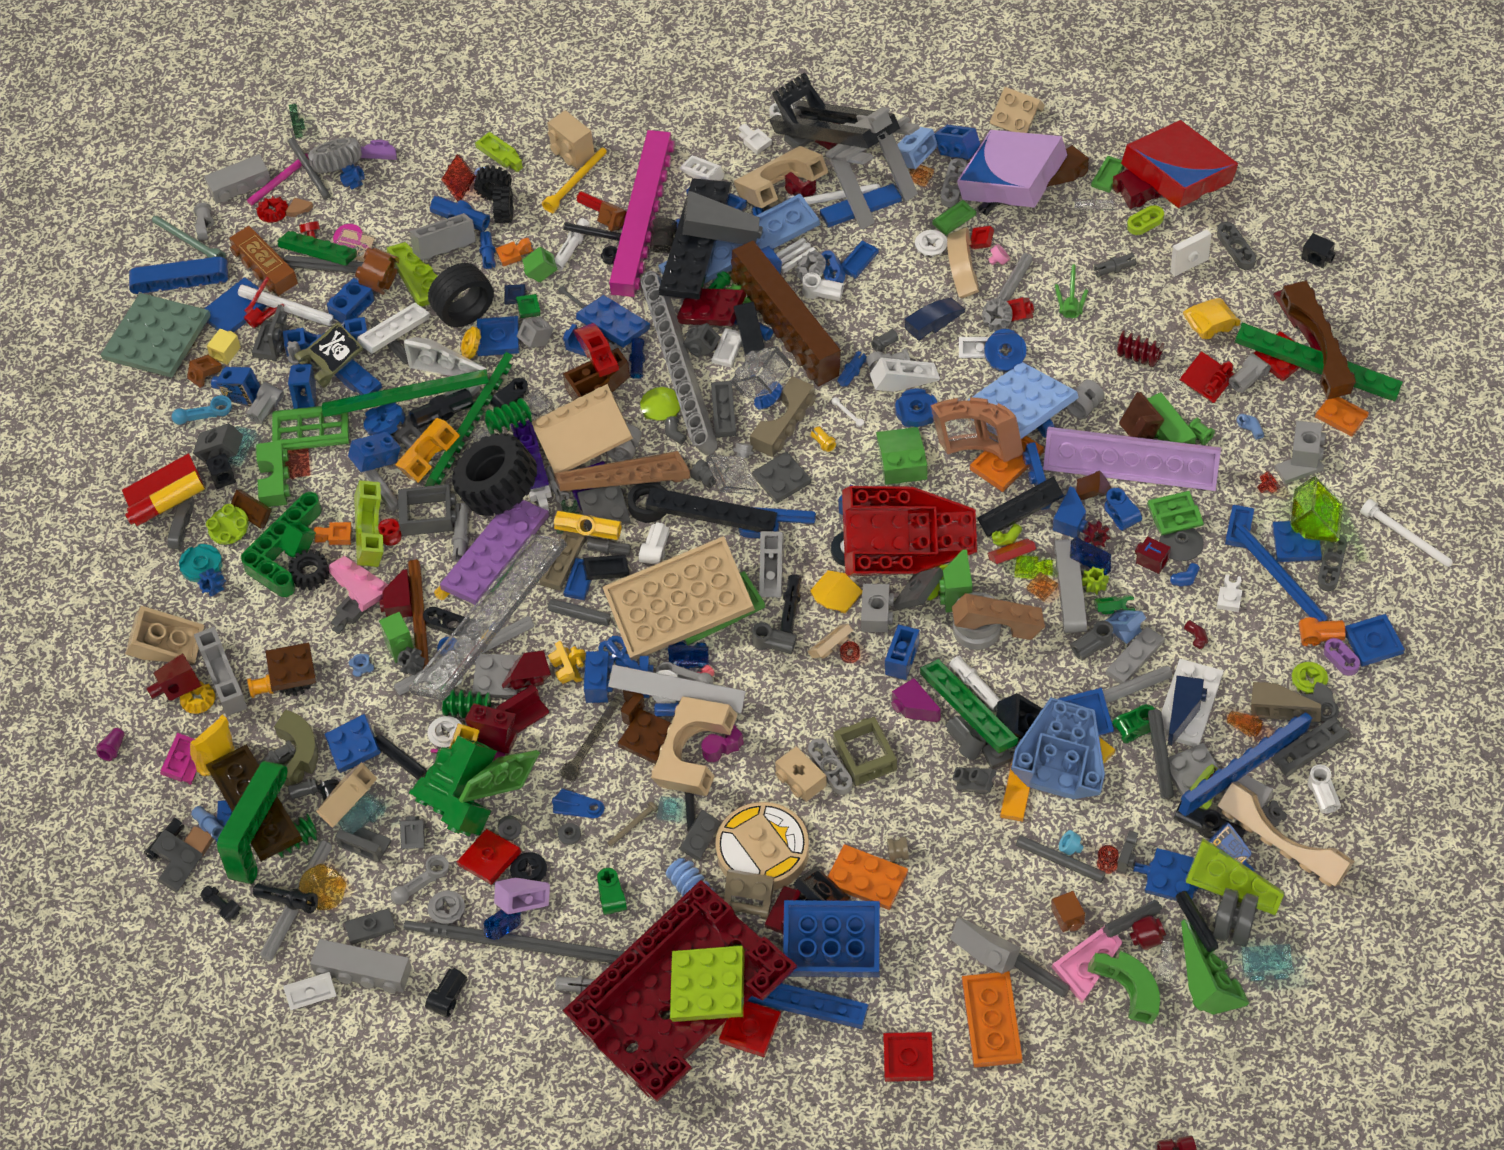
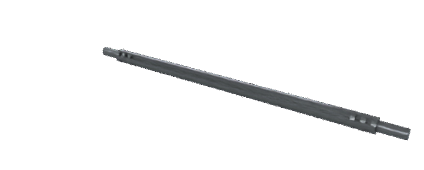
[403,920,625,963]

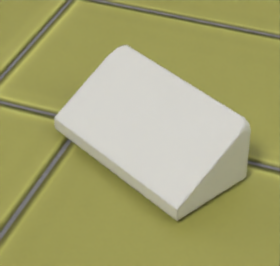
[959,337,1001,358]

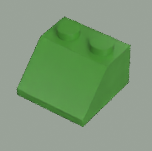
[939,550,972,613]

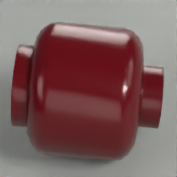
[1129,915,1166,951]

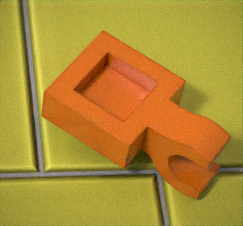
[495,238,533,267]
[314,522,352,545]

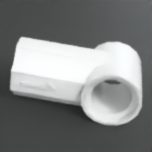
[802,272,844,301]
[639,522,670,565]
[1307,764,1341,814]

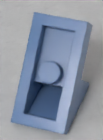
[1105,610,1146,644]

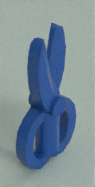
[598,636,639,670]

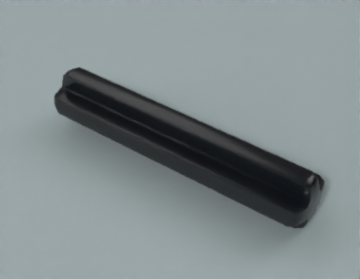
[375,735,427,780]
[1176,891,1218,952]

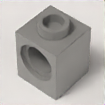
[517,317,554,348]

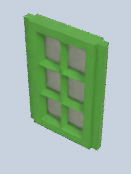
[272,406,349,450]

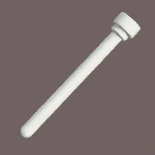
[785,184,881,205]
[1360,499,1453,567]

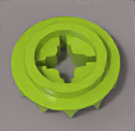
[1291,662,1328,694]

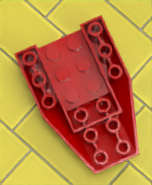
[842,486,977,577]

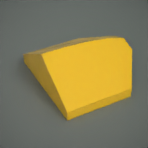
[810,570,863,613]

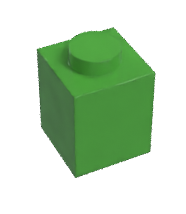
[522,246,558,282]

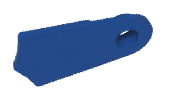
[552,788,605,818]

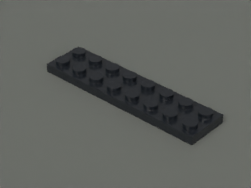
[659,178,732,300]

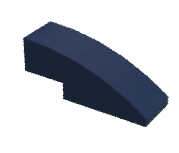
[904,297,965,341]

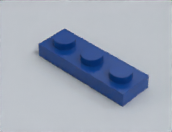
[1023,442,1051,510]

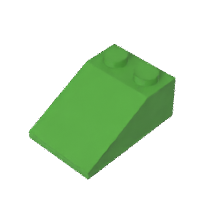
[876,427,927,485]

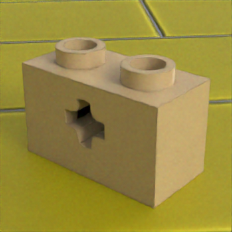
[775,746,827,802]

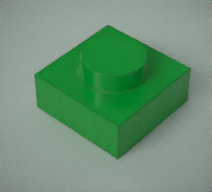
[516,294,540,319]

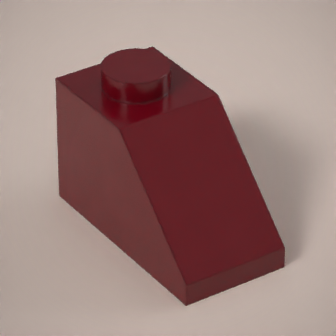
[379,569,412,618]

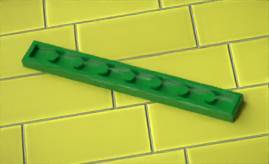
[322,369,489,417]

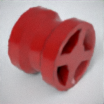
[378,518,402,546]

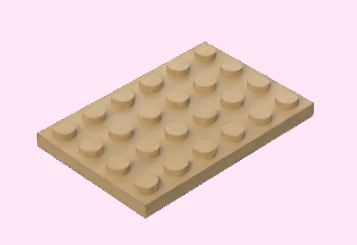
[602,536,755,660]

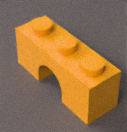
[395,418,460,483]

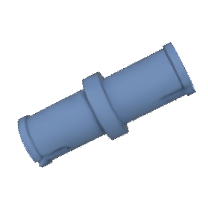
[191,806,224,839]

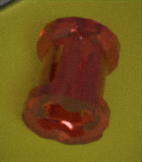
[1097,845,1119,874]

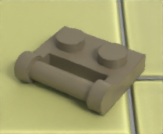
[723,869,775,919]

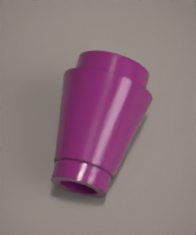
[96,728,125,761]

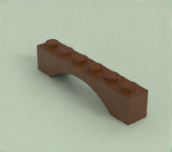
[1280,280,1356,400]

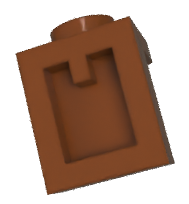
[597,201,626,231]
[187,354,222,388]

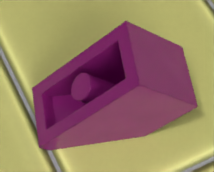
[891,678,941,722]

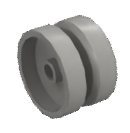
[953,592,1001,650]

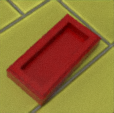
[987,539,1036,564]

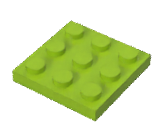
[670,946,745,1022]

